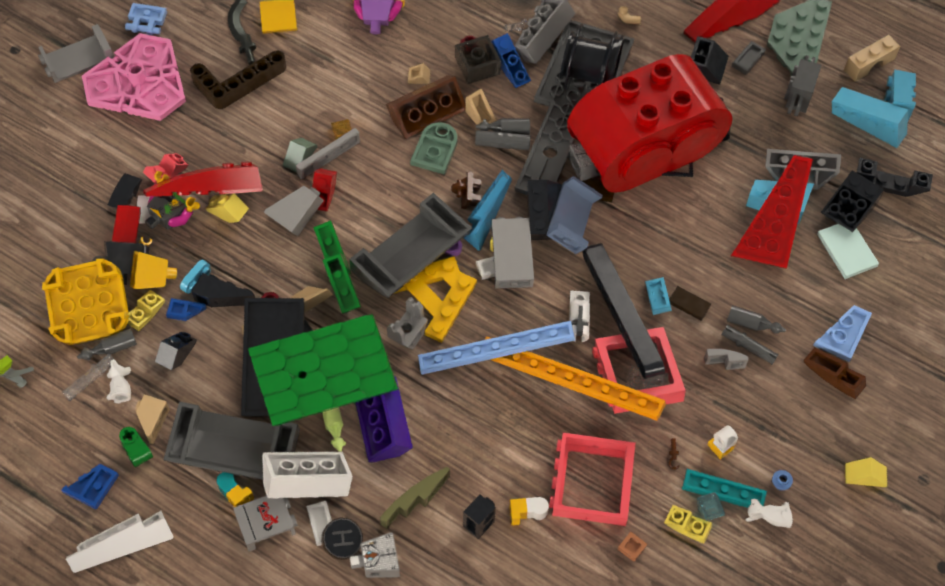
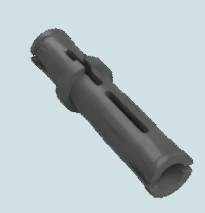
[721,324,779,365]

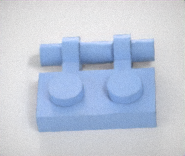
[125,3,167,35]

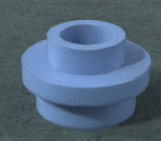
[772,470,793,490]

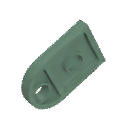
[410,122,457,175]

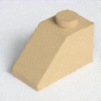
[135,394,170,444]

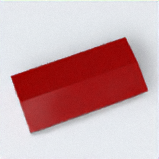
[112,205,141,243]

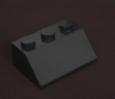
[527,180,562,240]

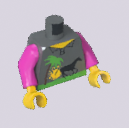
[145,171,200,230]

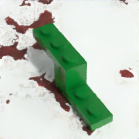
[313,220,361,314]

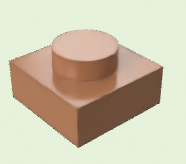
[618,532,647,562]

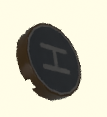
[321,517,363,560]

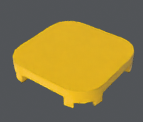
[42,259,129,345]

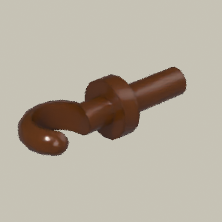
[668,438,680,470]

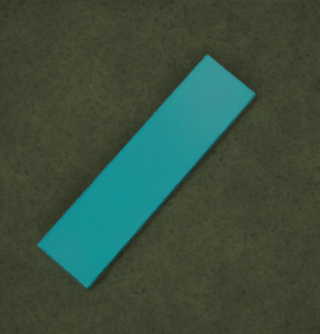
[682,469,767,508]

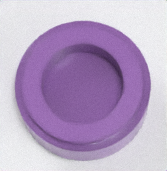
[445,240,462,257]

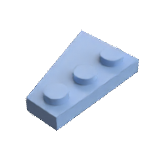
[813,305,872,362]

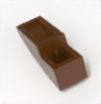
[804,347,866,399]

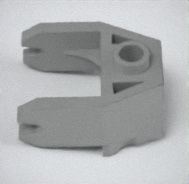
[387,297,428,349]

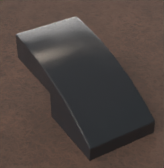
[108,173,142,209]

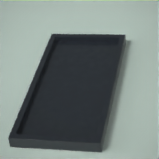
[241,298,305,417]

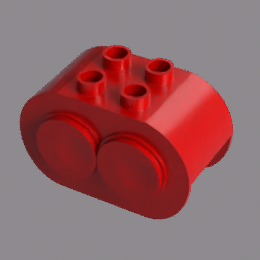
[567,54,733,193]

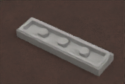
[296,128,360,180]

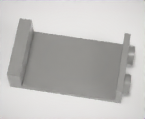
[38,24,114,83]
[491,217,534,289]

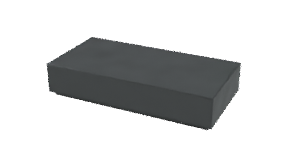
[732,41,766,75]

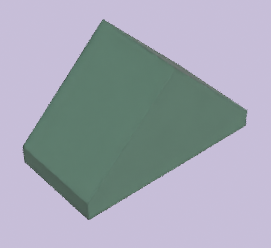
[283,138,317,172]

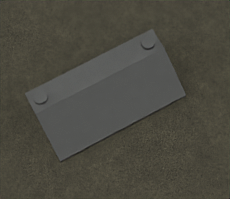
[349,193,472,298]
[163,402,300,480]

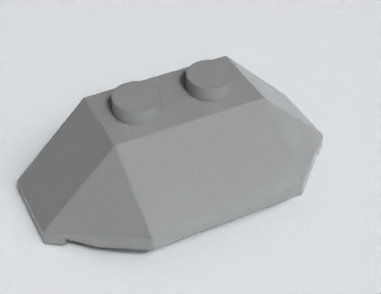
[765,149,841,190]

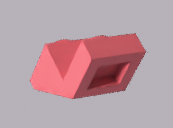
[143,153,188,183]

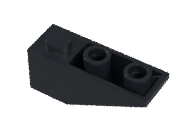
[192,273,255,308]

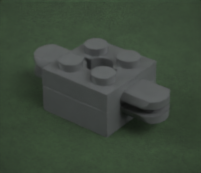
[784,55,822,117]

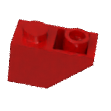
[312,168,337,212]

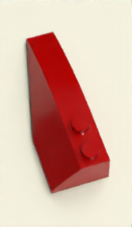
[683,0,780,43]
[143,161,263,197]

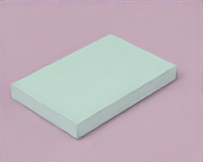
[817,224,879,279]

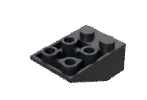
[821,170,884,233]

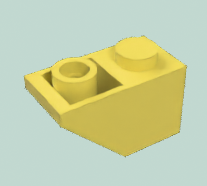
[206,193,249,223]

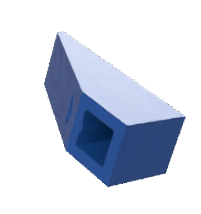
[488,33,531,88]

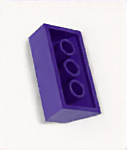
[355,376,413,463]

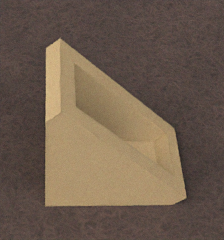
[466,89,496,125]

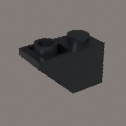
[155,332,197,370]

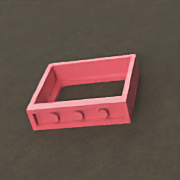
[592,327,686,414]
[549,433,635,526]

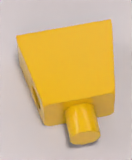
[130,251,177,289]

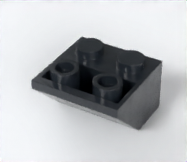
[691,36,729,85]

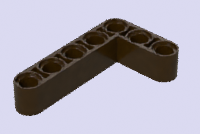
[190,50,286,109]

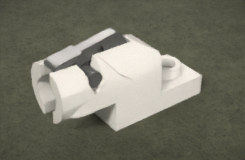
[569,291,590,342]

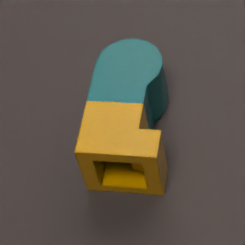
[216,472,254,507]

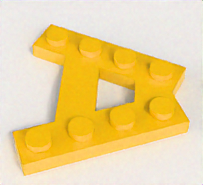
[394,256,477,343]

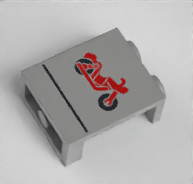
[233,496,298,552]

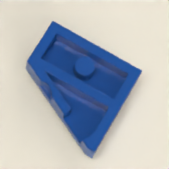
[61,464,119,510]

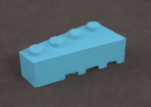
[832,87,908,148]

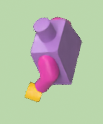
[353,0,405,34]

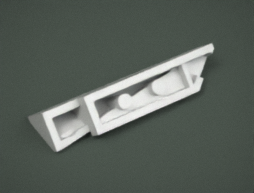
[66,511,173,573]

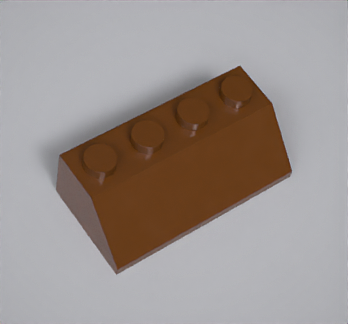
[386,75,466,139]

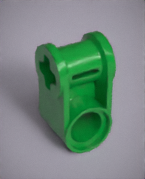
[119,427,153,468]

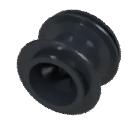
[560,23,625,91]

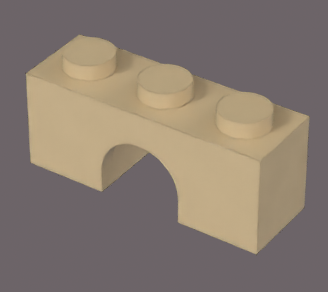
[844,35,900,82]

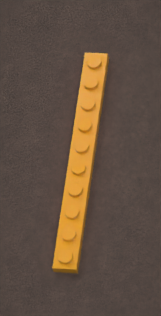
[485,337,666,421]

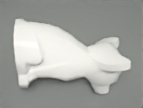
[107,359,131,403]
[746,499,792,528]

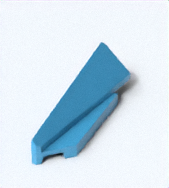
[464,170,512,251]

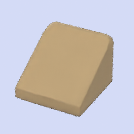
[408,63,430,84]

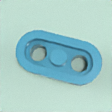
[180,260,211,294]

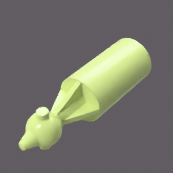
[322,408,346,452]

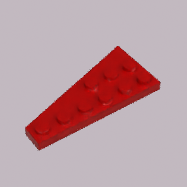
[731,155,813,269]

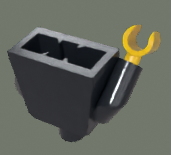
[92,237,152,285]

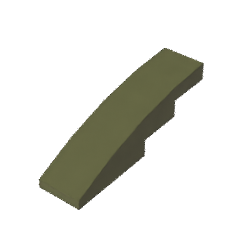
[380,467,450,529]

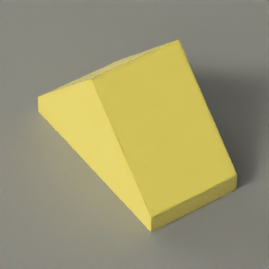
[845,457,887,487]

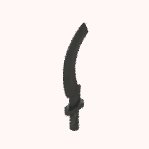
[228,0,256,65]

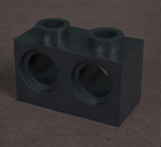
[463,494,496,539]

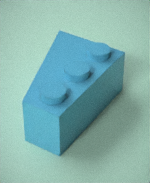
[885,70,916,121]
[746,180,814,224]

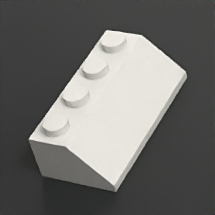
[262,452,353,499]

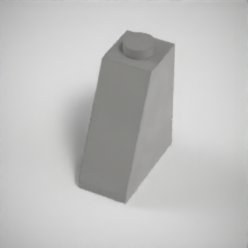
[264,186,324,236]

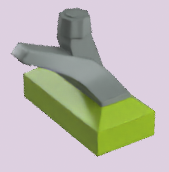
[0,355,34,388]

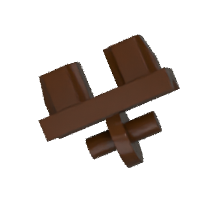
[451,171,481,209]

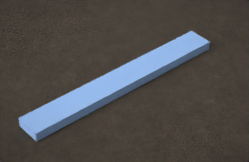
[418,321,575,375]

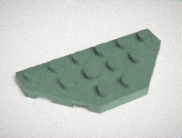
[767,0,832,76]

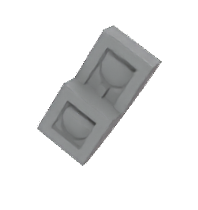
[704,349,748,370]

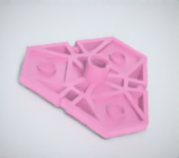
[82,33,186,121]

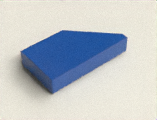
[166,298,207,321]

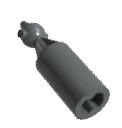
[476,118,530,135]
[727,305,786,334]
[77,328,137,361]

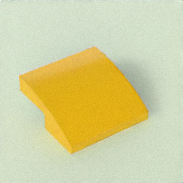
[260,0,297,34]

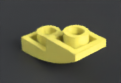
[128,290,165,331]
[664,505,712,543]

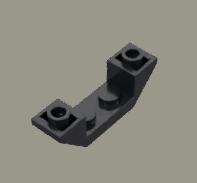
[856,158,933,197]

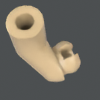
[618,6,641,25]

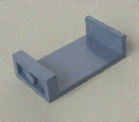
[546,176,602,254]

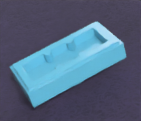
[645,277,672,315]

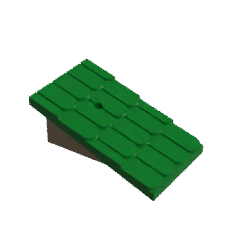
[248,314,399,427]

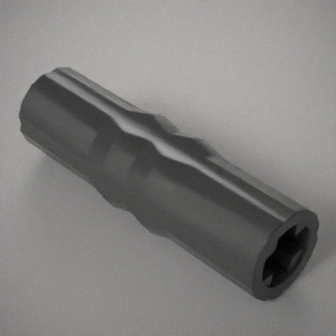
[475,130,531,150]

